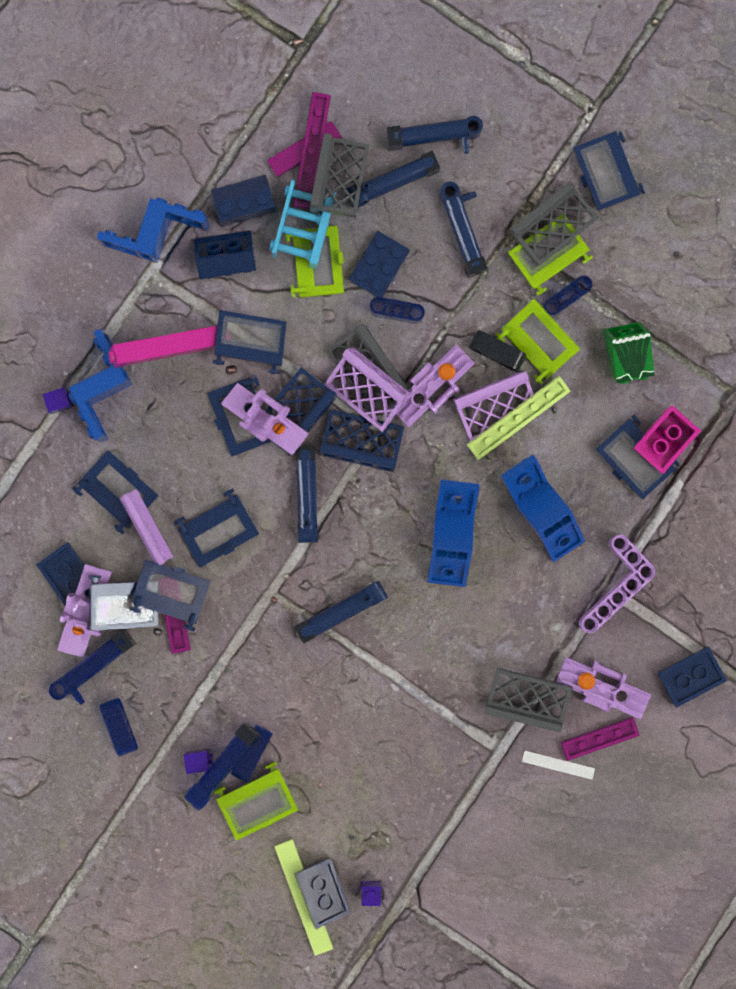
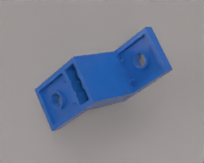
[97,198,210,263]
[69,329,133,442]
[501,454,585,563]
[427,480,480,587]

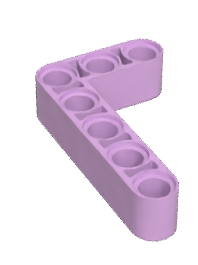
[579,535,655,633]

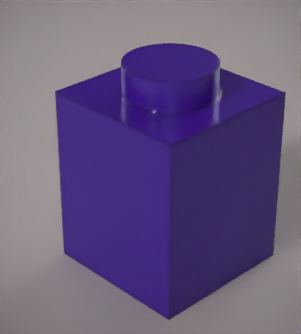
[42,387,74,414]
[184,749,214,774]
[362,881,381,906]

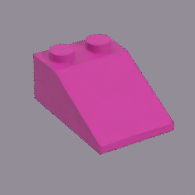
[633,405,701,474]

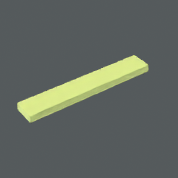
[466,376,571,460]
[274,838,333,956]

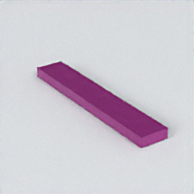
[293,91,331,210]

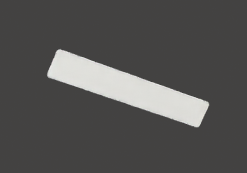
[522,751,595,779]

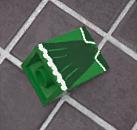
[603,322,655,384]

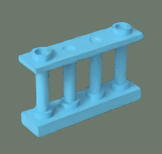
[269,180,336,269]

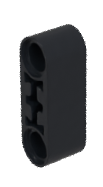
[469,330,527,372]

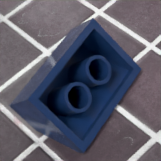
[211,175,276,227]
[195,230,256,279]

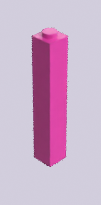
[108,326,229,368]

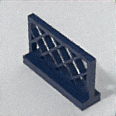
[265,367,337,456]
[320,409,405,473]

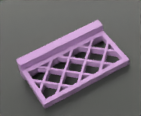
[324,347,412,432]
[453,371,534,441]
[119,489,173,566]

